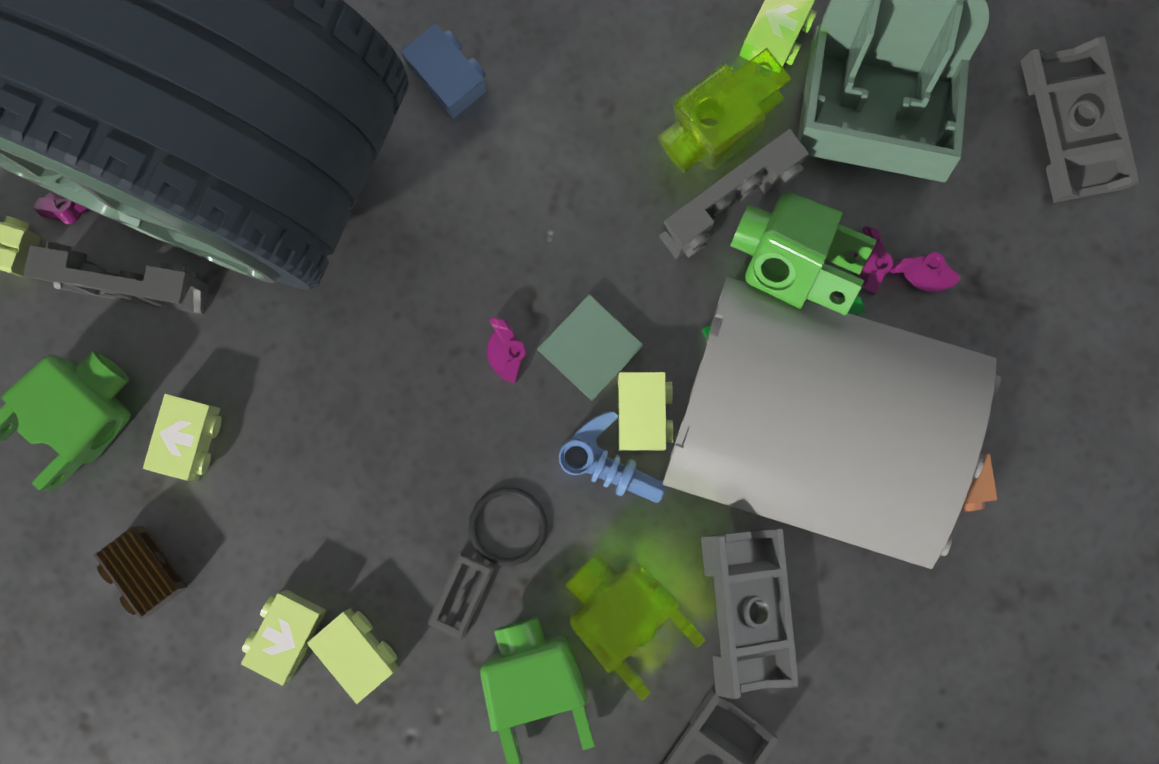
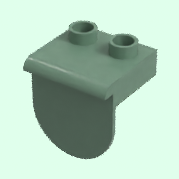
[797,0,990,182]

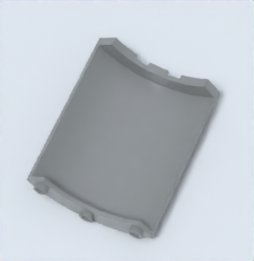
[662,277,1001,569]

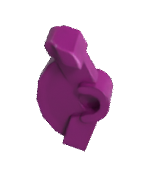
[33,192,88,224]
[854,226,893,295]
[890,252,961,293]
[487,317,528,383]

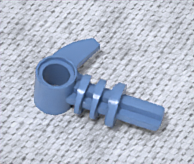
[559,411,666,503]

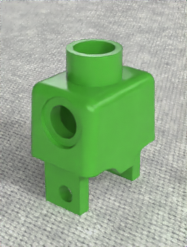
[730,192,876,315]
[0,350,130,491]
[480,617,595,764]

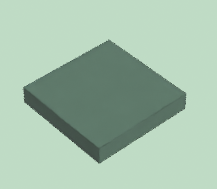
[537,294,644,401]

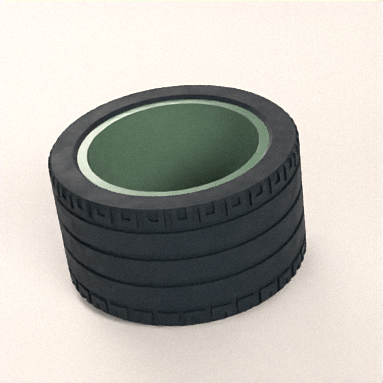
[0,0,409,290]

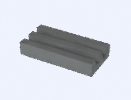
[427,552,494,640]

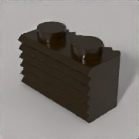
[94,526,188,618]

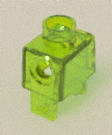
[657,48,791,173]
[565,553,706,701]

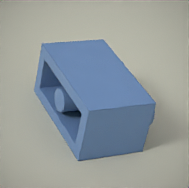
[401,23,487,119]

